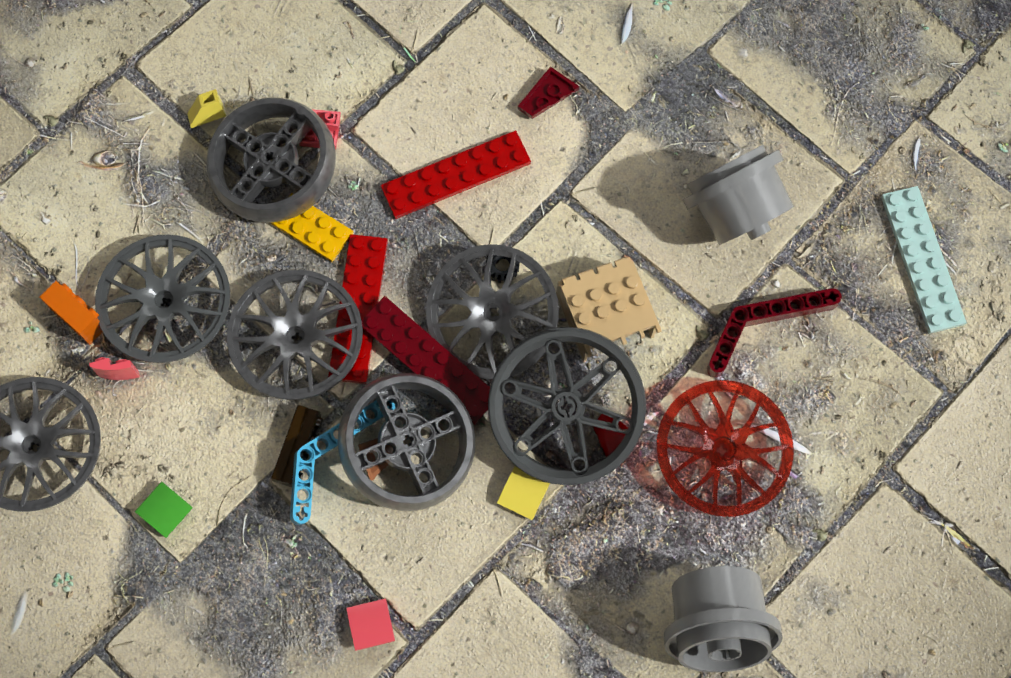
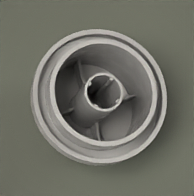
[682,145,794,245]
[664,566,783,672]

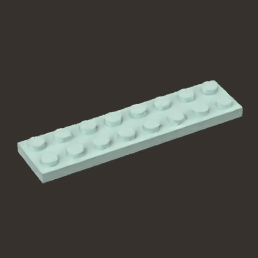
[881,186,967,334]

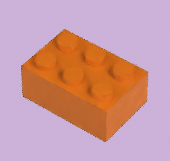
[40,281,103,345]

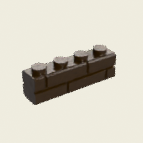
[271,405,323,487]

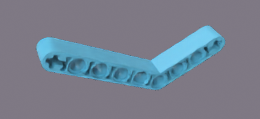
[290,400,395,525]

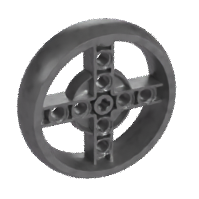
[207,97,336,222]
[338,373,475,511]

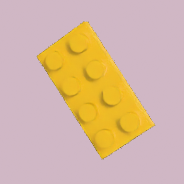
[270,193,353,262]

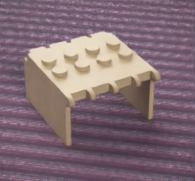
[556,257,662,362]

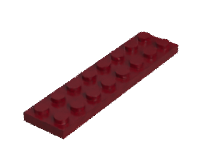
[362,296,490,426]

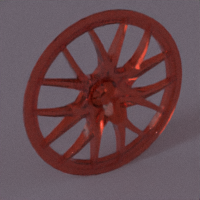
[656,380,794,517]

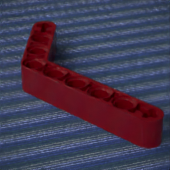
[707,288,842,378]

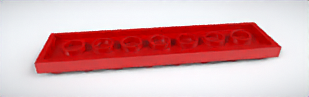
[381,130,531,219]
[328,234,388,384]

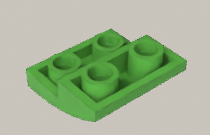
[135,481,193,538]

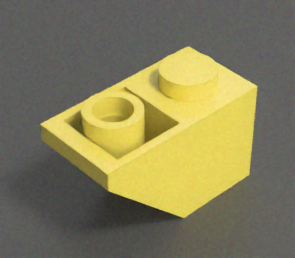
[187,89,226,128]

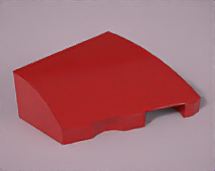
[592,414,628,457]

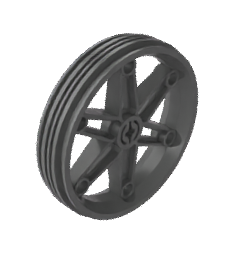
[488,327,646,485]

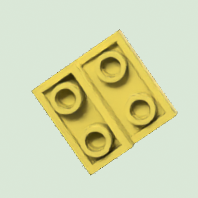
[497,466,550,520]

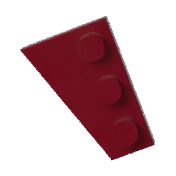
[518,67,580,119]

